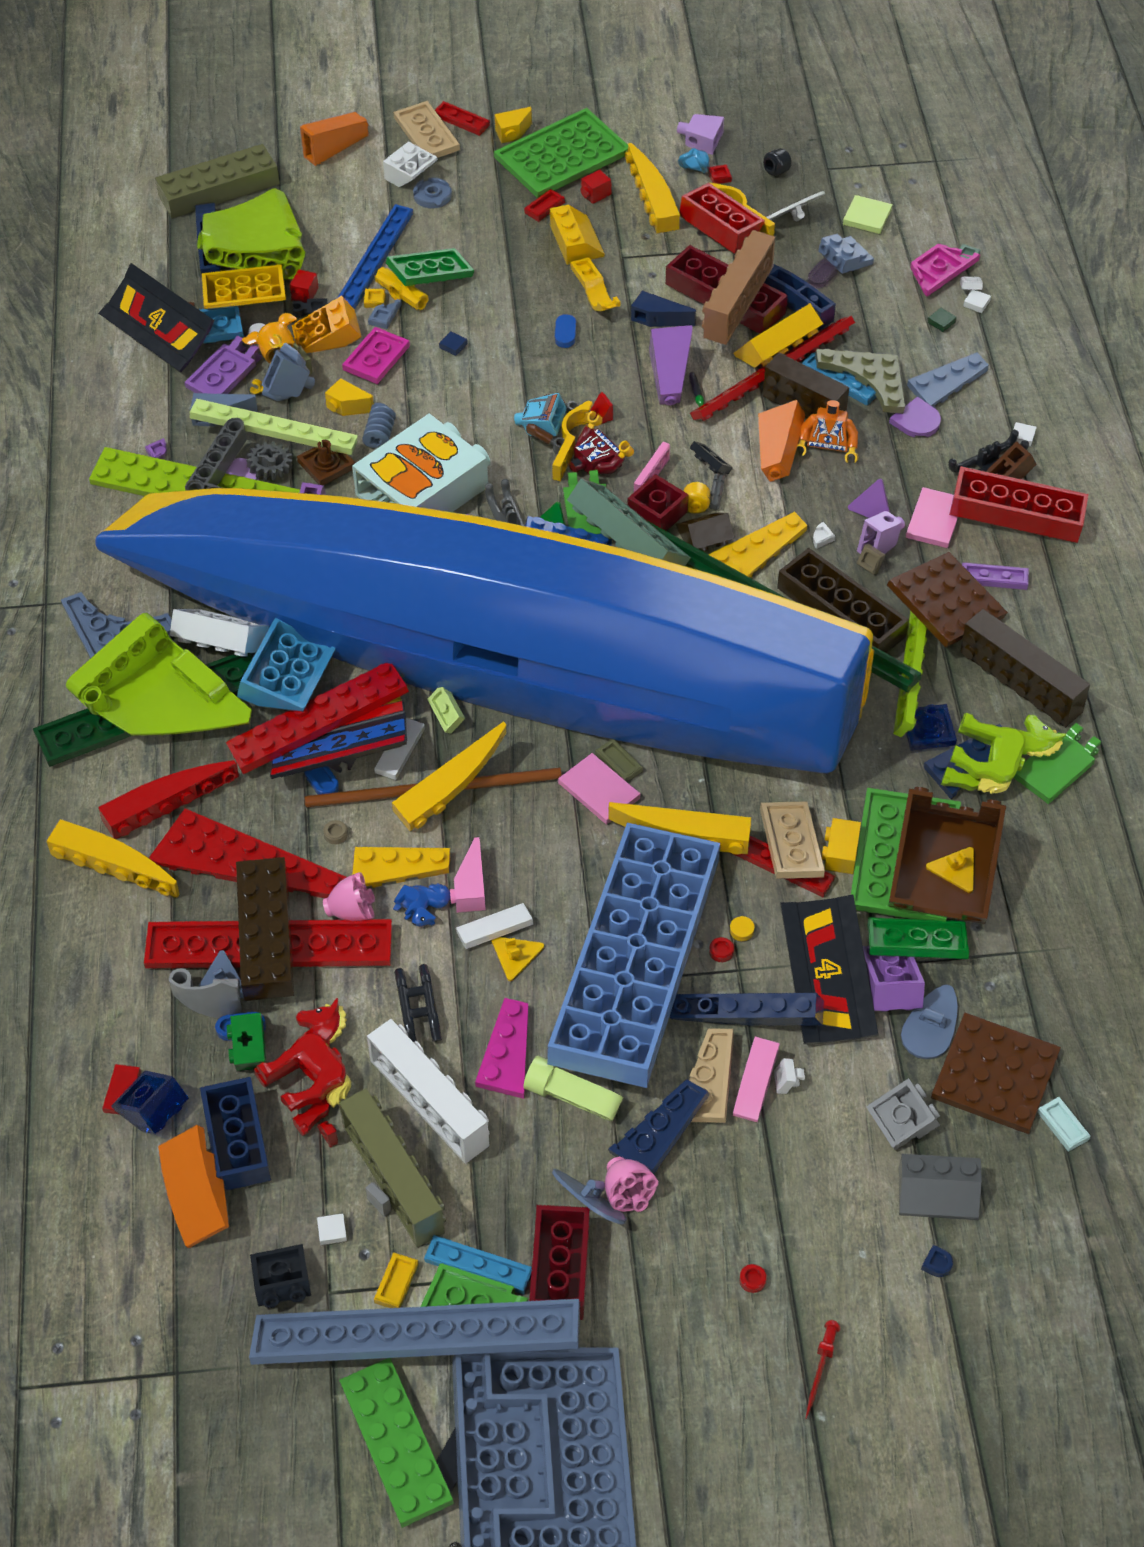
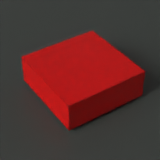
[708,164,732,184]

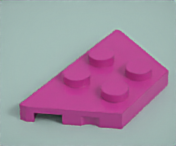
[910,244,980,297]

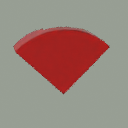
[318,1121,338,1147]

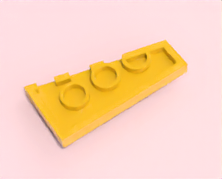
[352,847,450,888]

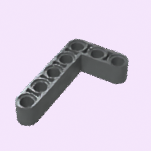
[185,417,247,490]

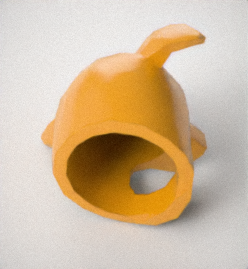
[242,313,297,364]

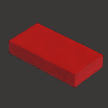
[524,189,565,222]
[102,1064,141,1116]

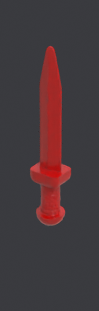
[805,1320,840,1419]

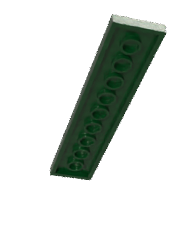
[33,653,252,767]

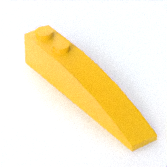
[392,721,507,831]
[609,802,751,854]

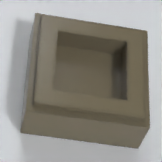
[857,544,885,575]

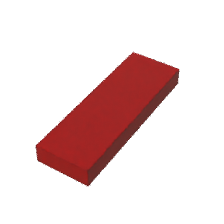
[435,101,490,136]

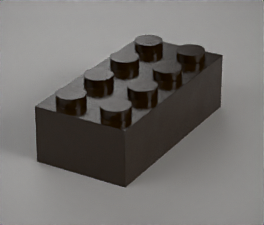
[763,353,849,419]

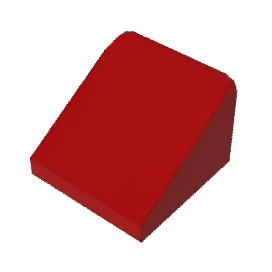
[590,392,613,424]

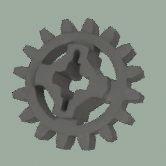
[247,441,292,480]

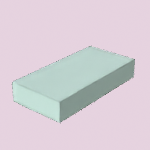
[1037,1097,1090,1152]

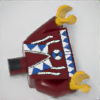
[569,411,634,475]

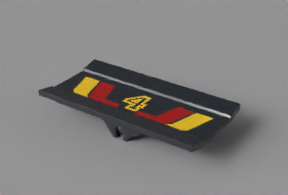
[98,263,215,372]
[780,895,878,1044]

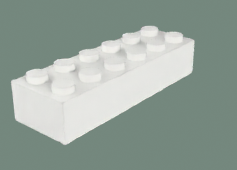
[367,1019,490,1164]

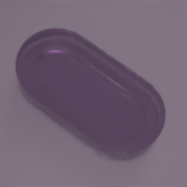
[808,258,838,288]

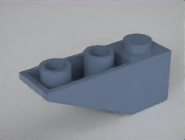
[190,393,258,426]

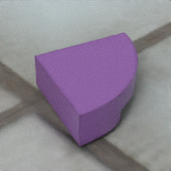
[145,438,167,459]

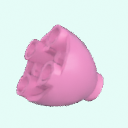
[323,872,375,921]
[605,1157,658,1212]

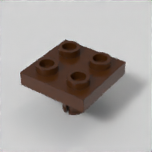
[297,440,355,485]

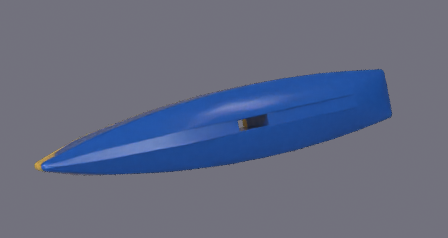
[95,488,874,773]

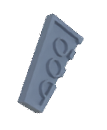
[907,352,989,408]

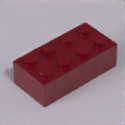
[529,1205,590,1320]

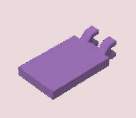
[184,335,262,394]

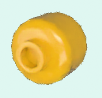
[683,482,711,513]

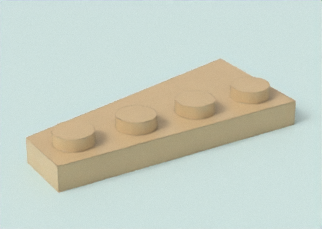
[689,1028,734,1123]

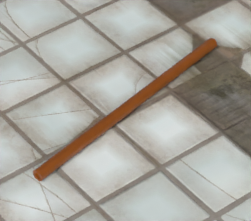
[304,767,562,807]

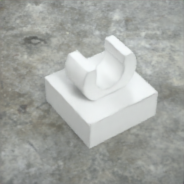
[774,1058,805,1094]

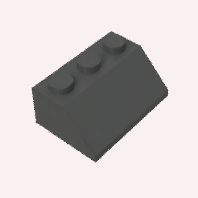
[899,1154,981,1220]

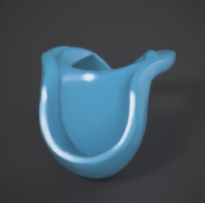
[678,148,709,173]

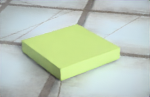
[843,195,892,234]

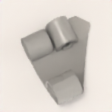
[169,968,242,1018]

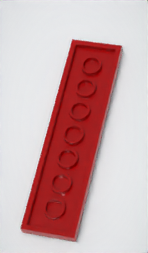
[226,663,409,775]

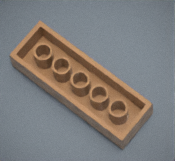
[702,230,775,345]

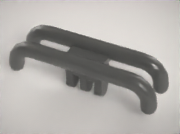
[485,479,525,526]

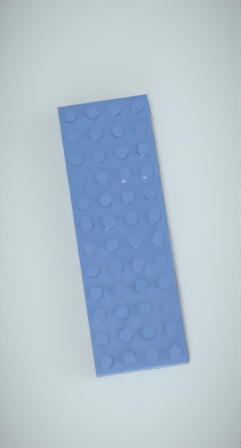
[547,823,720,1088]

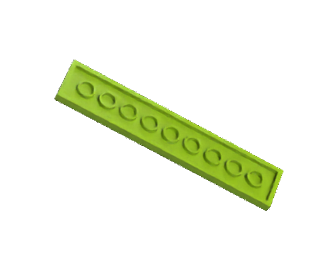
[89,447,300,496]

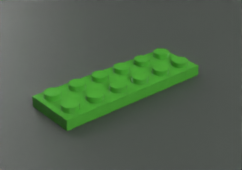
[340,1358,454,1528]

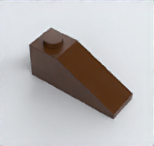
[986,441,1037,479]

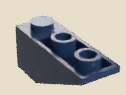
[631,291,696,327]

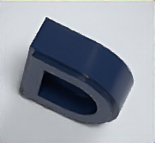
[921,1245,953,1277]

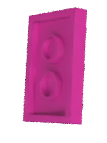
[342,327,410,384]

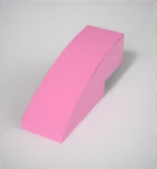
[733,1037,779,1122]

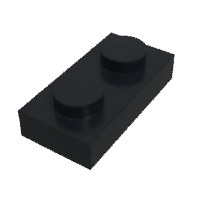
[690,441,733,474]

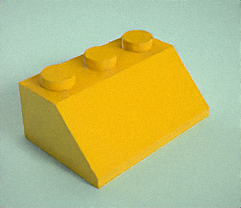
[550,205,605,265]

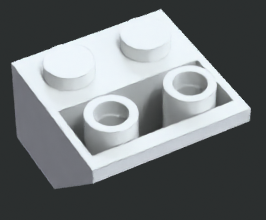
[383,141,438,187]

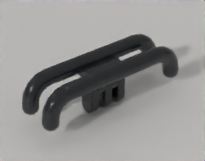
[948,429,1029,474]

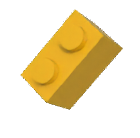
[822,818,861,874]

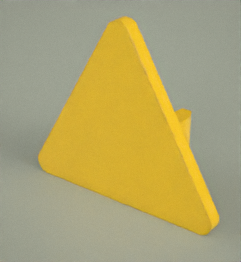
[926,847,974,893]
[491,937,544,981]

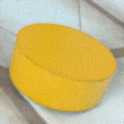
[730,916,755,941]

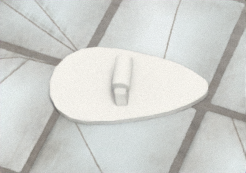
[766,191,825,221]

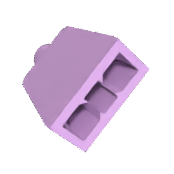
[677,114,724,155]
[857,511,905,554]

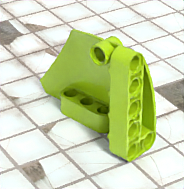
[66,613,252,736]

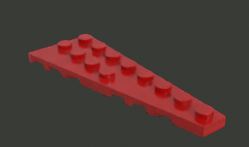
[149,808,347,898]

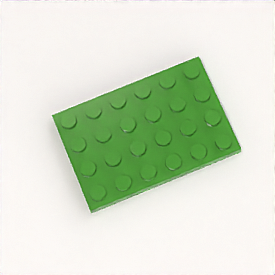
[494,108,628,198]
[851,788,961,921]

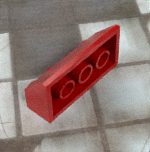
[679,183,765,254]

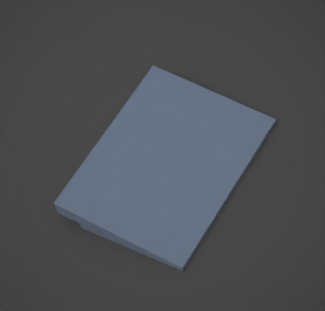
[452,1347,636,1547]

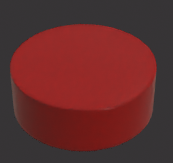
[709,937,734,963]
[739,1264,767,1293]

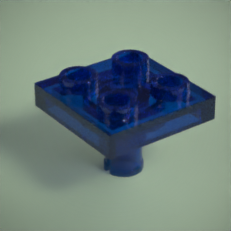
[906,704,957,751]

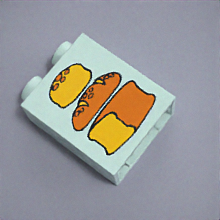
[352,413,490,512]

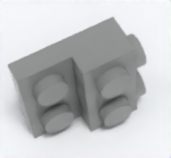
[866,1078,940,1150]

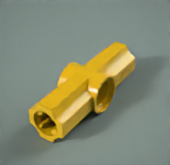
[375,267,429,311]

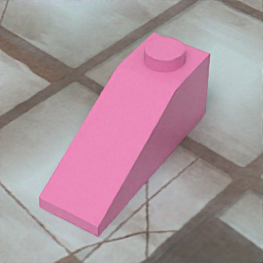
[450,837,485,913]

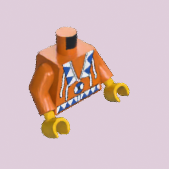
[797,400,859,463]

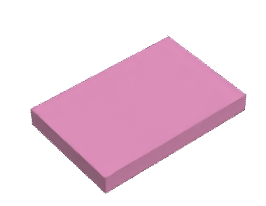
[906,487,958,548]
[558,753,640,825]

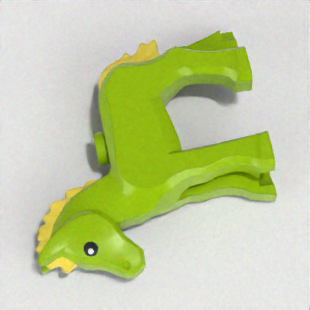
[941,712,1066,794]

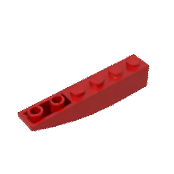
[98,760,239,839]

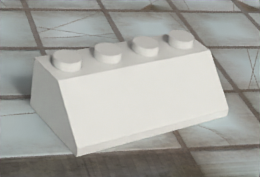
[170,609,269,656]

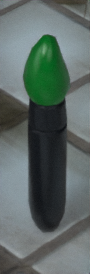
[689,372,705,407]

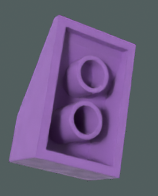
[863,946,925,1012]

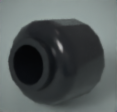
[763,148,792,176]

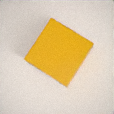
[364,289,385,308]

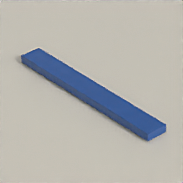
[337,204,413,309]

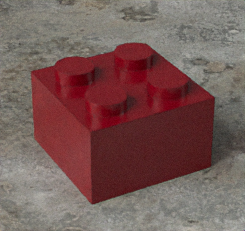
[627,474,689,531]

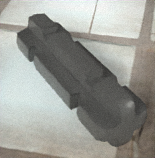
[709,473,725,510]

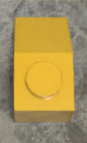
[494,107,532,143]
[325,378,374,416]

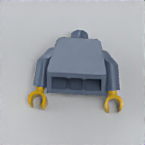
[250,334,315,401]

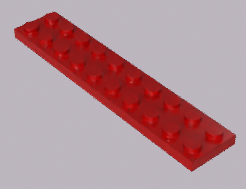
[144,919,392,968]

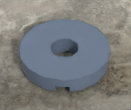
[413,178,452,209]

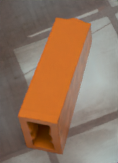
[300,112,368,166]
[758,400,805,482]

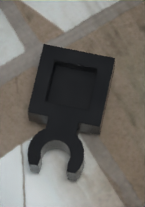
[293,298,328,317]

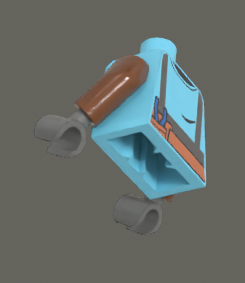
[514,393,578,454]

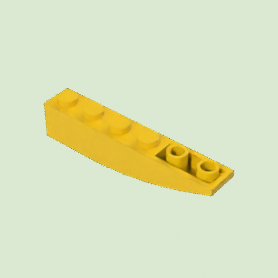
[625,143,680,233]
[47,819,180,898]

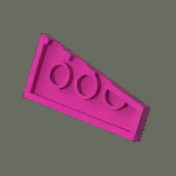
[475,998,529,1099]

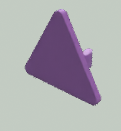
[848,479,890,518]

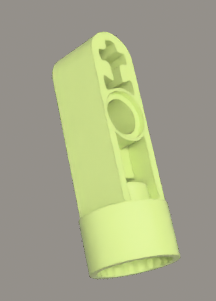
[524,1056,623,1122]

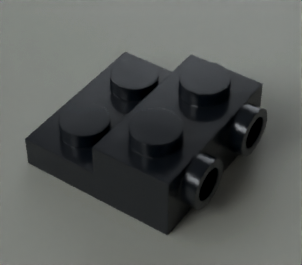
[250,1244,312,1308]

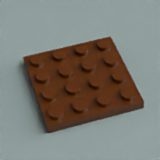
[887,552,1008,648]
[931,1012,1061,1134]

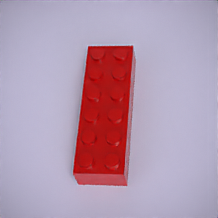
[949,466,1089,543]

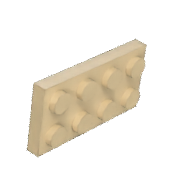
[393,101,460,158]
[760,802,825,879]

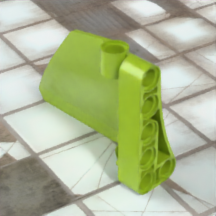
[197,188,305,280]

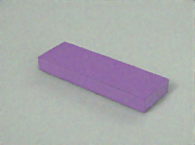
[962,562,1029,590]

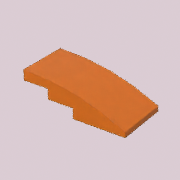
[158,1125,229,1248]

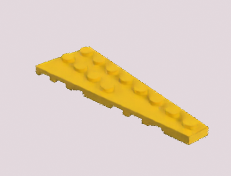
[708,512,807,578]

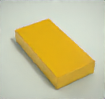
[374,1252,419,1308]

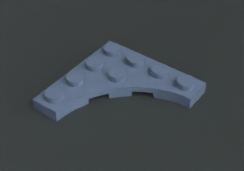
[61,592,172,659]

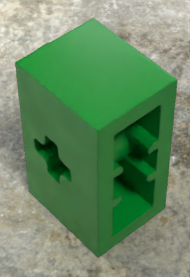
[226,1013,267,1071]

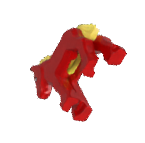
[254,998,351,1136]

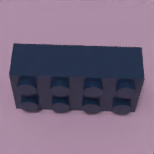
[200,1076,271,1191]

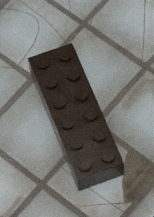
[777,548,909,653]
[960,609,1090,728]
[236,857,294,1001]

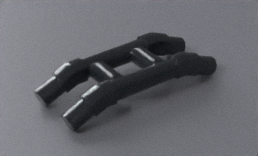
[394,964,442,1042]

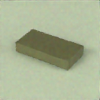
[595,739,643,782]

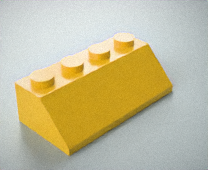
[733,303,823,368]

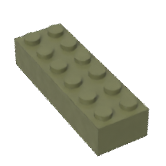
[155,144,280,219]
[339,1088,446,1248]

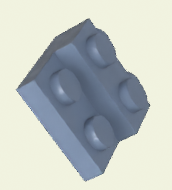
[818,234,874,274]

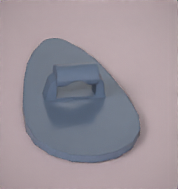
[901,985,958,1059]
[552,1169,626,1224]

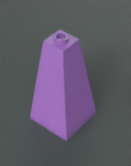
[649,325,693,405]

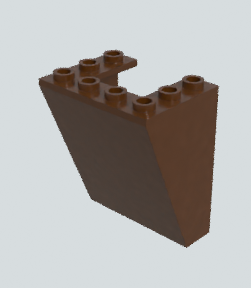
[888,787,1006,924]

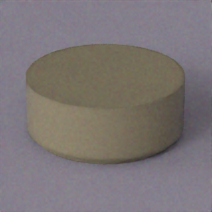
[323,820,348,844]

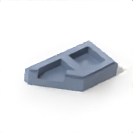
[368,299,401,329]

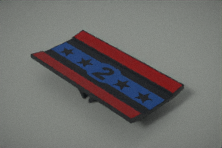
[270,700,407,779]

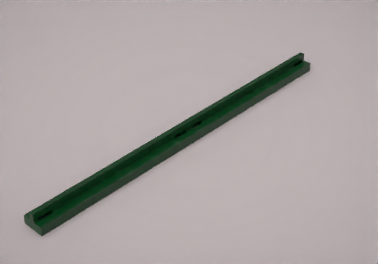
[646,520,921,693]

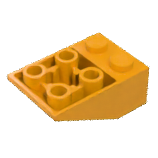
[292,296,362,353]

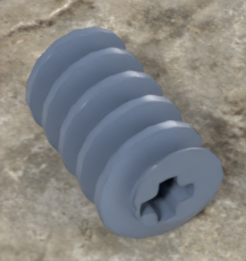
[362,403,396,448]

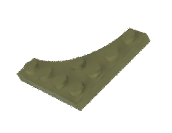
[815,349,905,414]

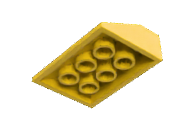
[202,264,286,309]

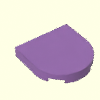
[889,397,941,437]

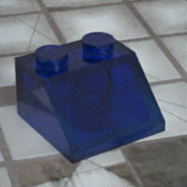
[111,1070,189,1134]

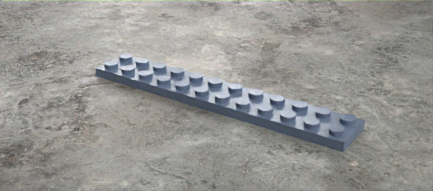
[249,1299,580,1365]

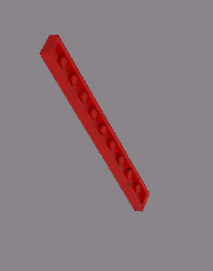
[690,316,855,421]

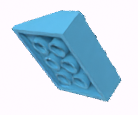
[237,618,336,711]

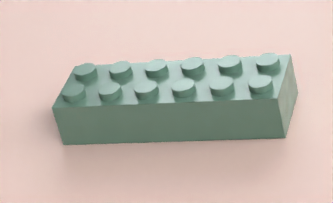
[567,478,690,566]

